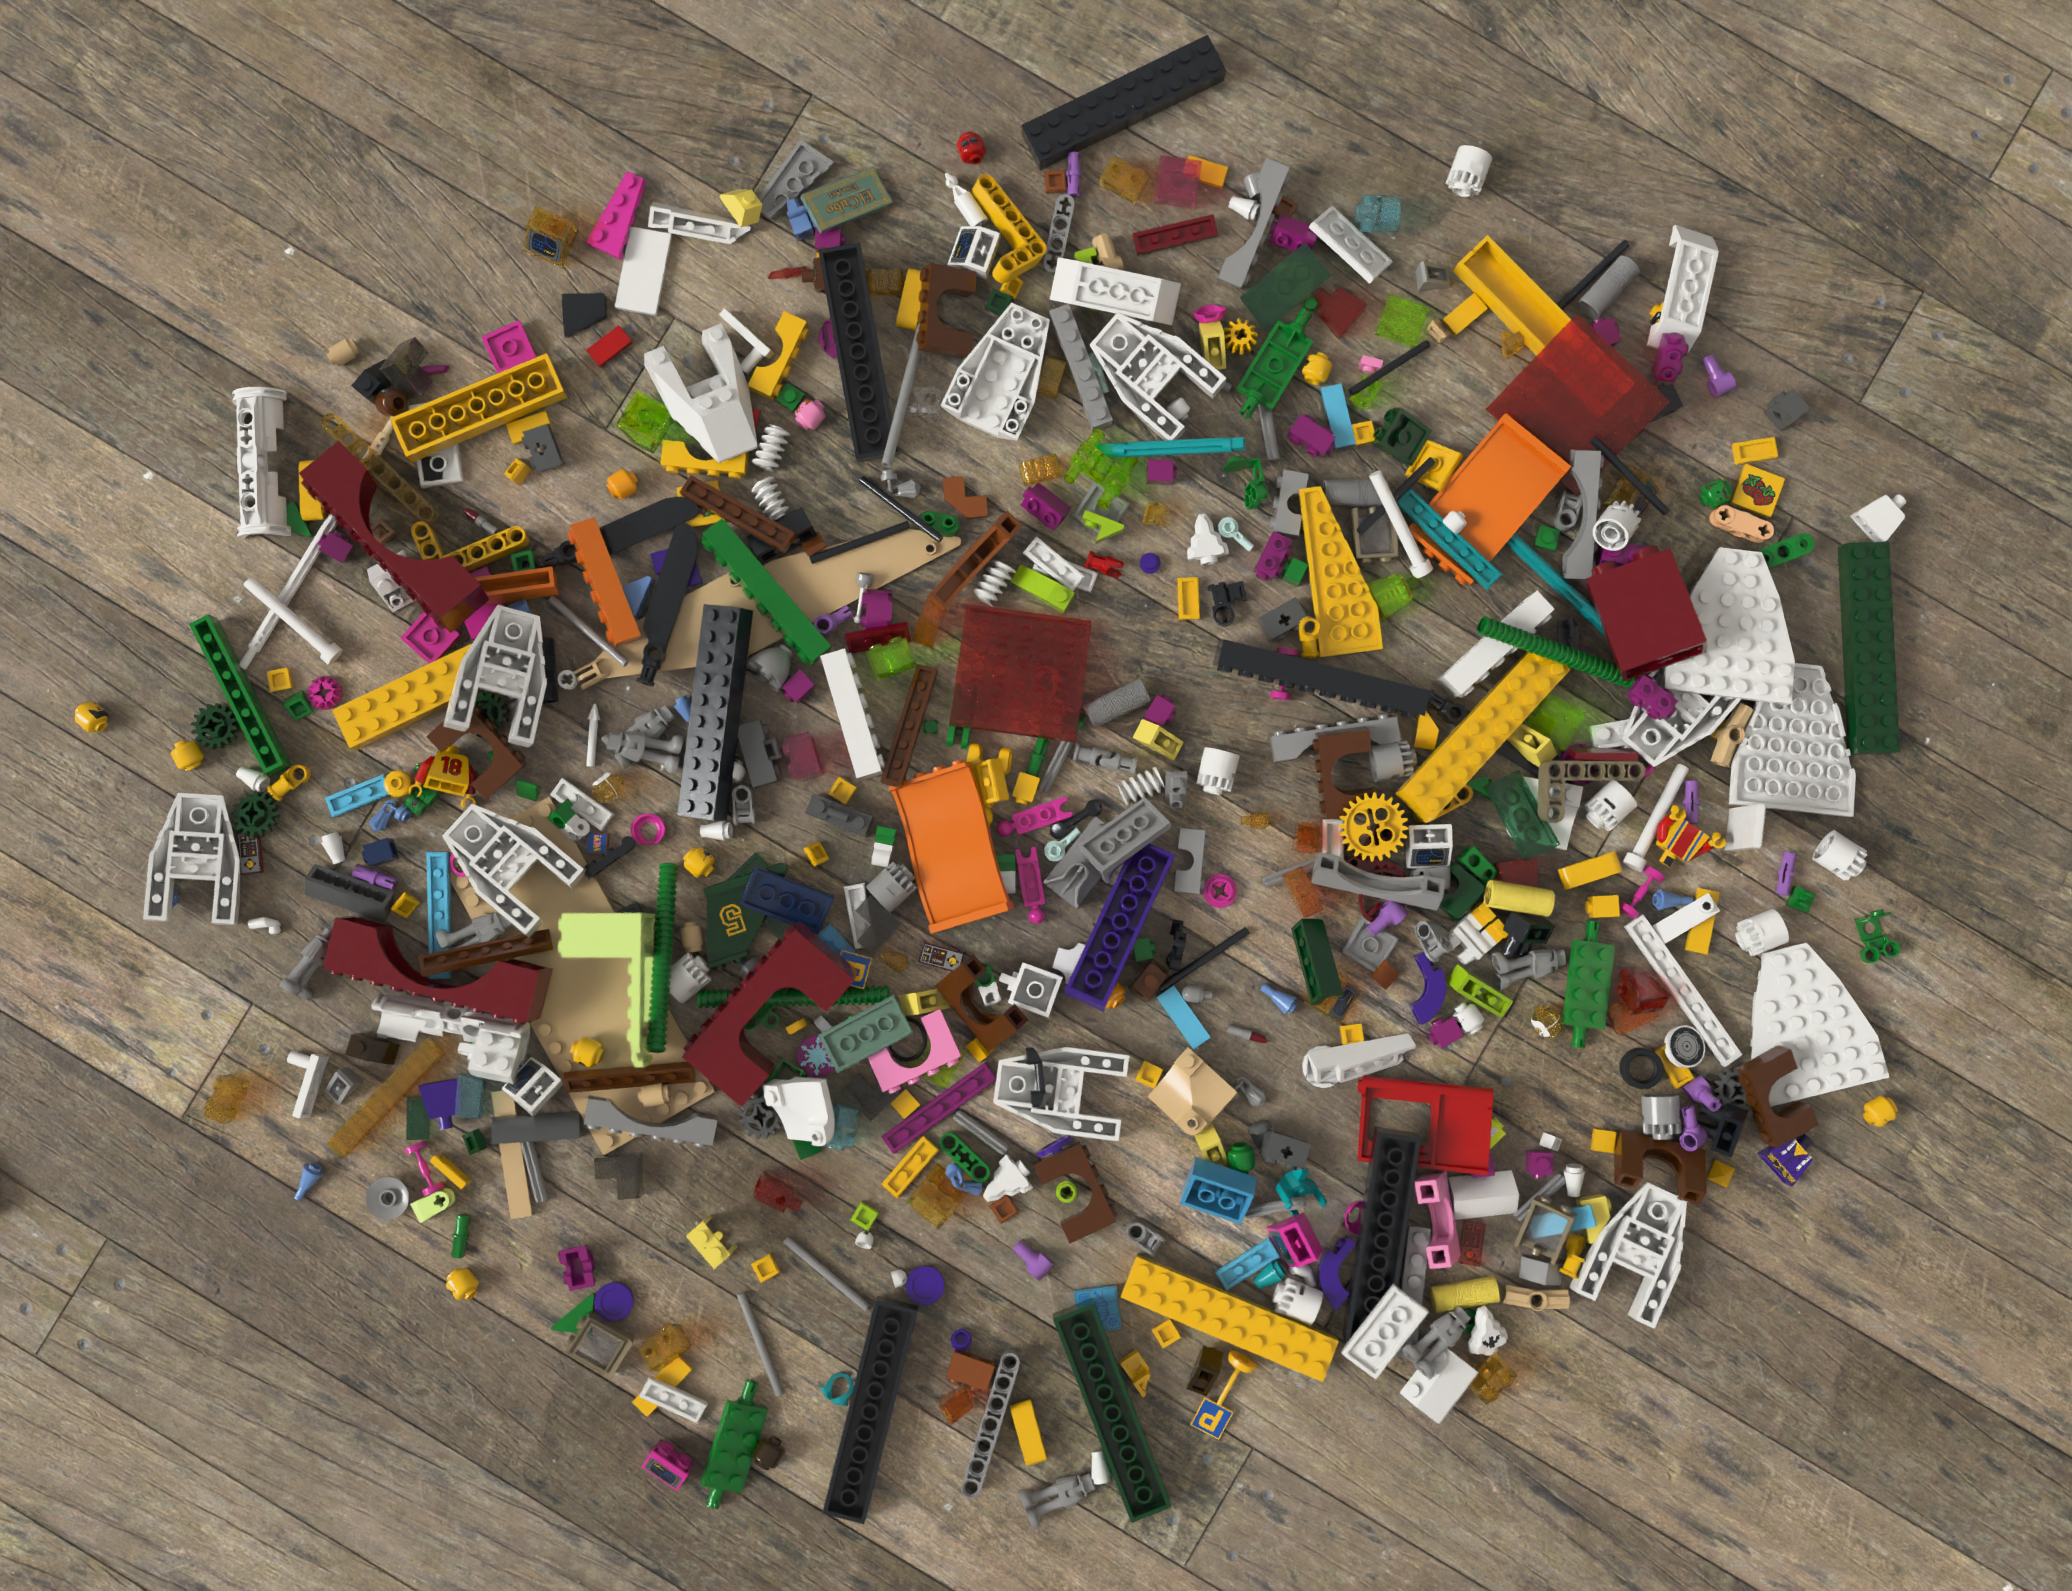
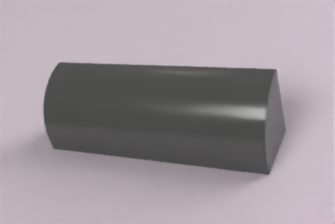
[305,864,394,923]
[492,1111,581,1144]

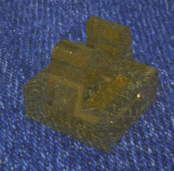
[1500,329,1524,359]
[1142,502,1169,526]

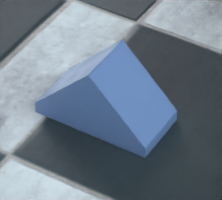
[622,576,655,619]

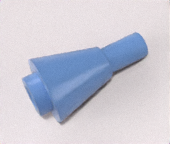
[673,695,692,723]
[1652,889,1693,910]
[1260,983,1298,1015]
[294,1162,324,1201]

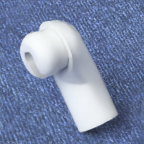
[248,917,281,934]
[1289,1264,1317,1287]

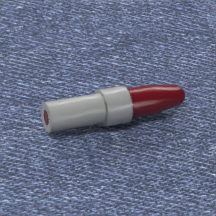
[463,509,499,535]
[1227,1024,1267,1043]

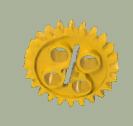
[1338,792,1409,862]

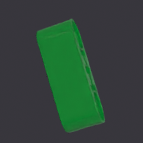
[940,1131,990,1182]

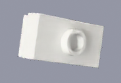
[1052,943,1085,984]

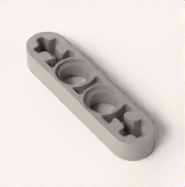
[1043,194,1075,275]

